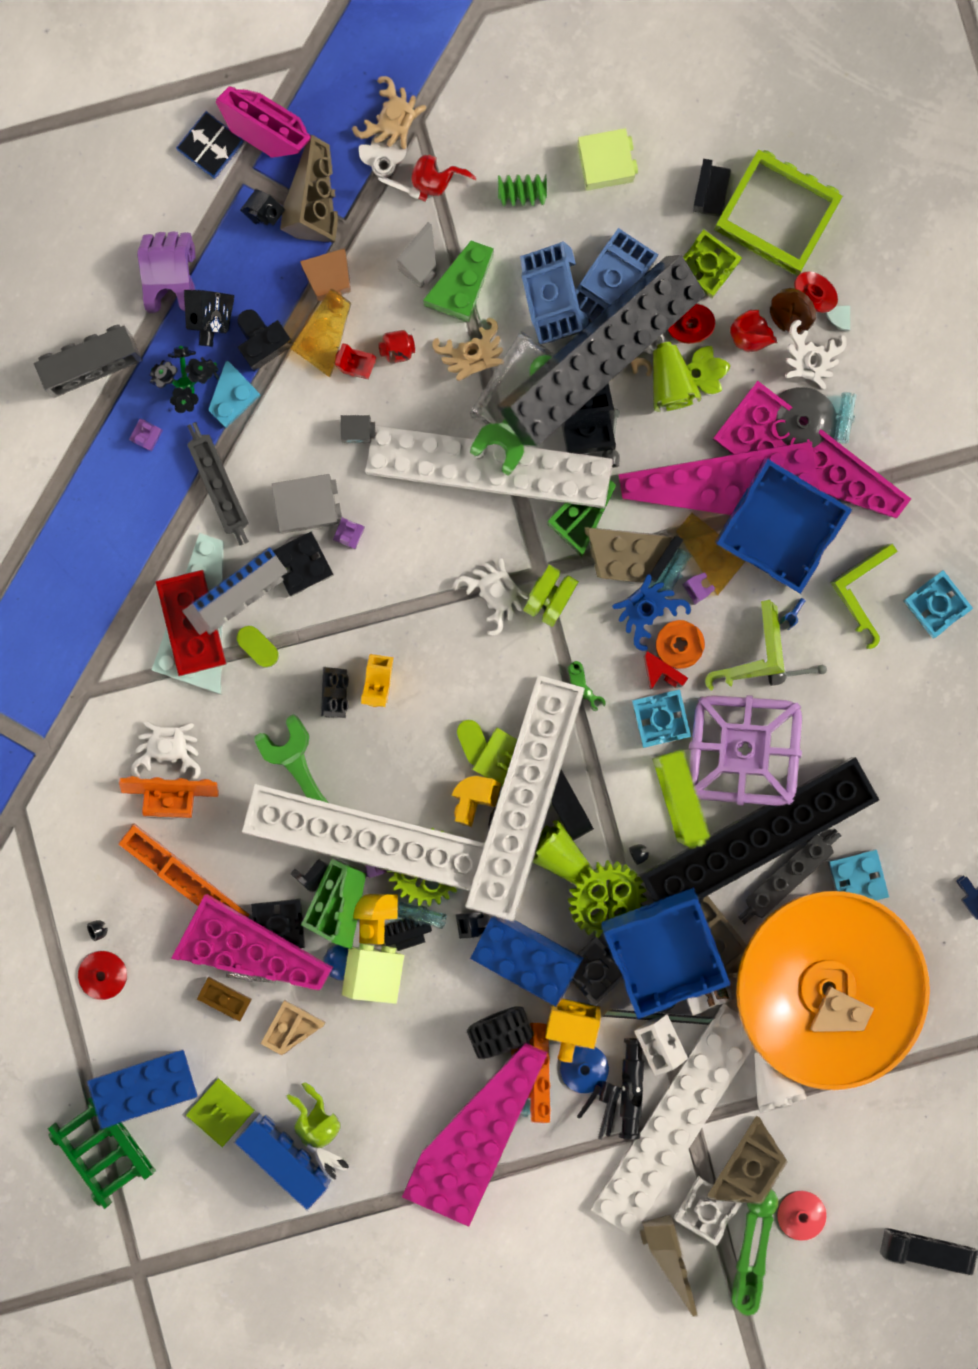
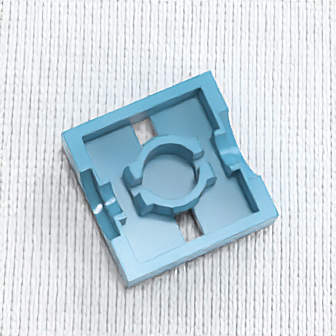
[903,570,973,639]
[632,689,691,748]
[828,849,889,901]

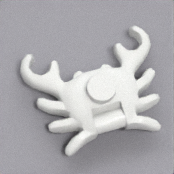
[785,320,847,389]
[453,558,530,636]
[131,721,201,781]

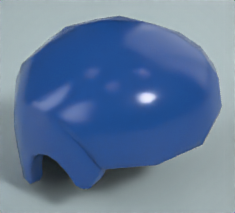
[323,945,353,981]

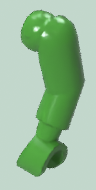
[568,661,605,711]

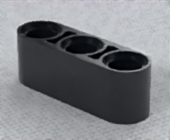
[551,770,594,841]

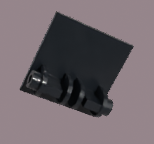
[321,667,349,718]

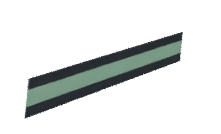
[602,1009,716,1025]

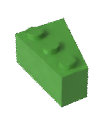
[423,240,494,322]
[547,480,616,557]
[301,858,366,949]

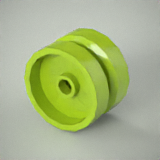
[523,564,579,628]

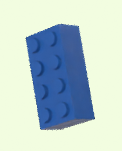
[470,916,583,1007]
[86,1049,198,1129]
[234,1113,331,1210]

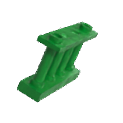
[48,1097,156,1209]

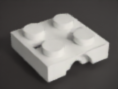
[674,1176,742,1246]

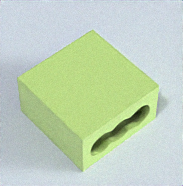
[577,128,638,191]
[341,943,404,1004]

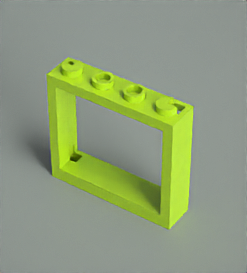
[714,149,843,277]
[652,750,710,848]

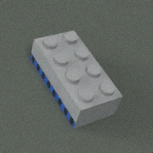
[183,548,288,634]

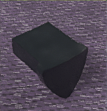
[291,859,328,892]

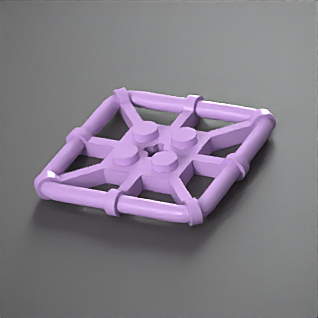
[689,695,802,806]

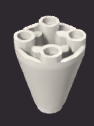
[754,1051,807,1113]

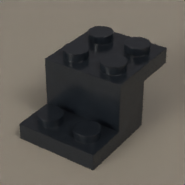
[561,383,616,454]

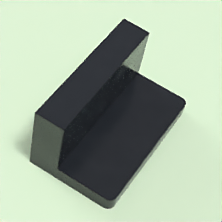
[693,158,731,217]

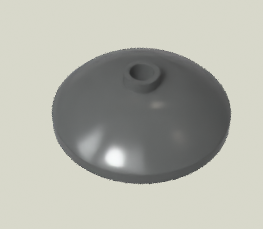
[776,387,838,448]

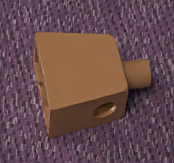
[300,248,351,311]

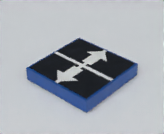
[176,111,244,180]

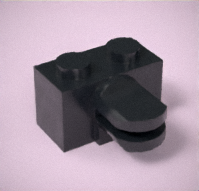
[237,309,294,372]

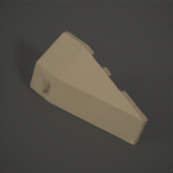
[280,135,338,243]
[639,1215,698,1317]

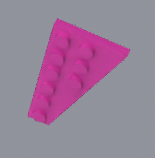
[171,894,333,990]

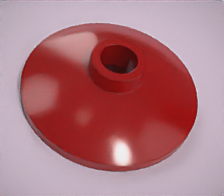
[794,272,838,313]
[668,303,716,344]
[78,951,127,1000]

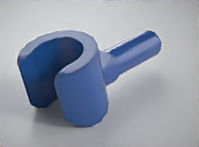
[779,598,806,630]

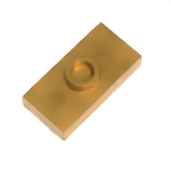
[197,977,252,1022]

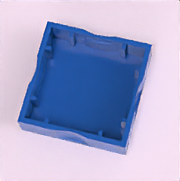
[715,458,853,594]
[601,888,731,1019]

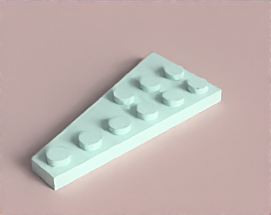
[152,533,224,694]

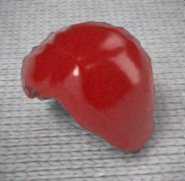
[730,310,777,352]

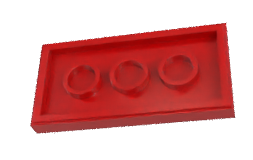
[155,570,227,676]

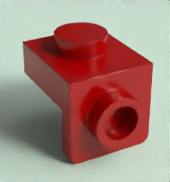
[335,343,377,380]

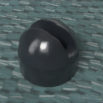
[629,844,649,865]
[87,920,108,941]

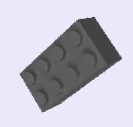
[34,325,143,398]

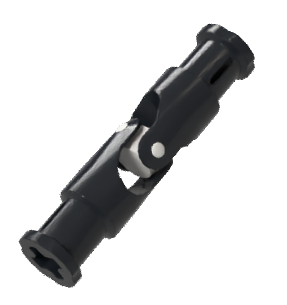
[619,1038,644,1139]

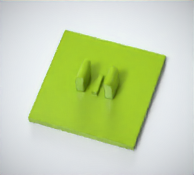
[472,727,518,787]
[186,1078,255,1148]

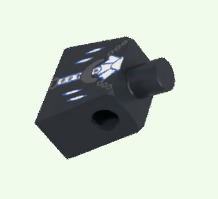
[184,290,235,347]

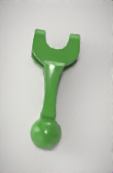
[470,355,552,476]
[254,714,329,803]
[731,1189,778,1316]

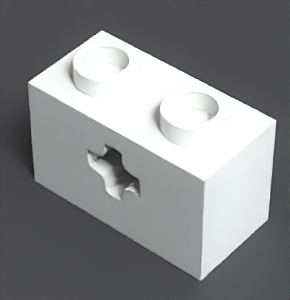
[634,1014,688,1075]

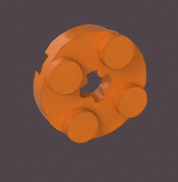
[655,620,705,669]

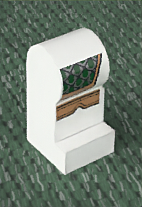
[685,986,733,1015]

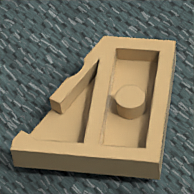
[810,987,874,1032]
[261,1000,326,1055]

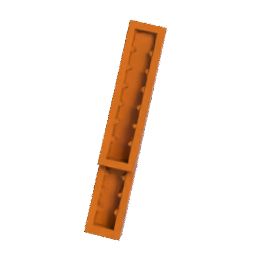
[118,823,250,918]

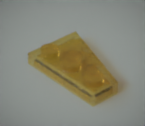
[290,289,352,377]
[676,512,745,596]

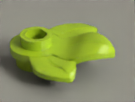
[687,346,731,394]

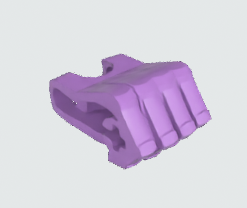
[137,231,196,313]

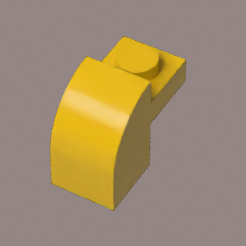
[361,654,394,707]
[452,776,501,827]
[353,894,398,945]

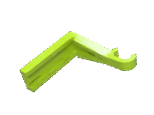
[830,543,898,649]
[705,599,785,691]

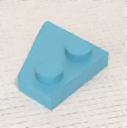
[208,361,261,428]

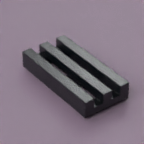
[650,536,684,583]

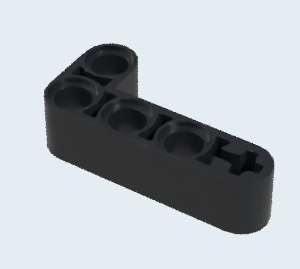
[880,1228,978,1275]

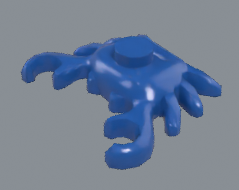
[612,574,691,651]

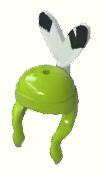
[286,1082,349,1181]

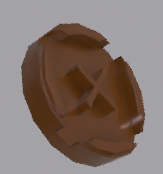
[770,288,816,334]

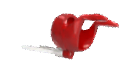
[377,154,476,202]

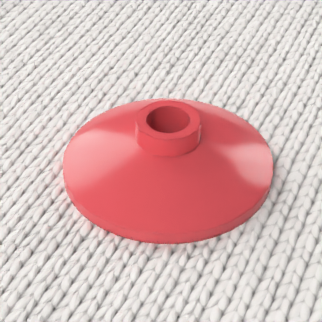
[777,1191,826,1241]

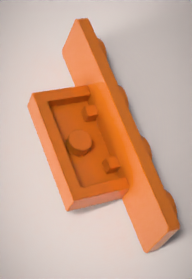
[119,776,219,818]
[511,1023,551,1123]

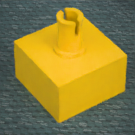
[546,998,601,1062]

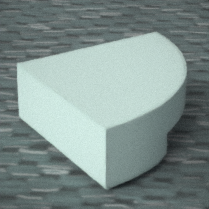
[826,306,850,331]

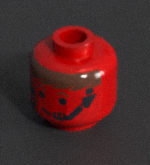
[378,330,415,363]

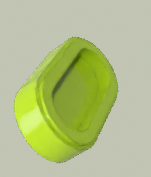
[237,626,279,667]
[457,720,487,765]

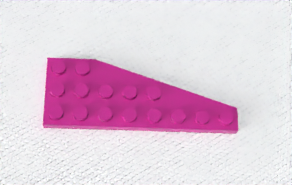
[713,381,911,519]
[618,441,819,515]
[402,1043,547,1227]

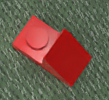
[643,651,688,690]

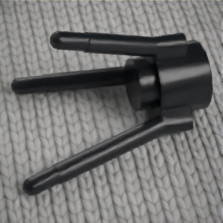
[577,1081,621,1140]

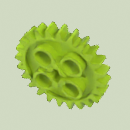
[386,828,457,907]
[567,860,647,938]

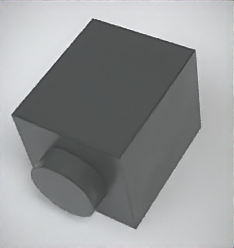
[341,415,376,443]

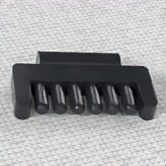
[384,912,432,951]

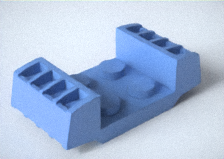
[575,228,659,321]
[520,241,589,345]

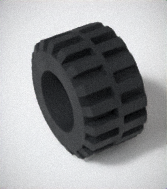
[466,1006,534,1059]

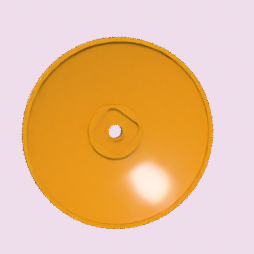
[737,891,930,1090]

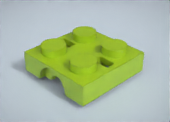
[683,229,742,298]

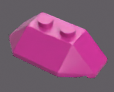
[216,86,311,157]

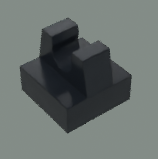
[456,912,486,939]

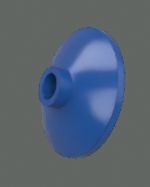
[560,1045,609,1093]

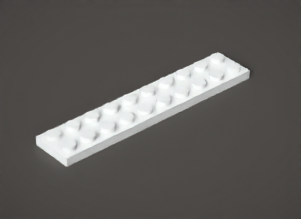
[365,426,613,508]
[466,675,585,922]
[242,784,485,891]
[591,1004,754,1237]

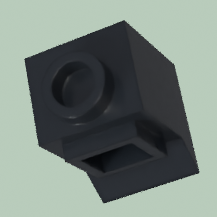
[240,189,286,226]

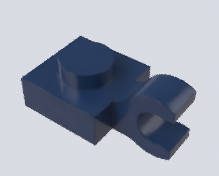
[956,875,978,920]

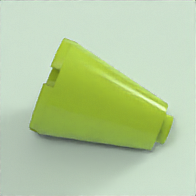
[653,342,702,412]
[532,820,592,884]

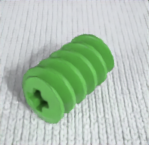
[498,174,547,206]

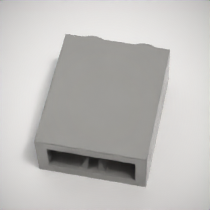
[271,474,342,534]

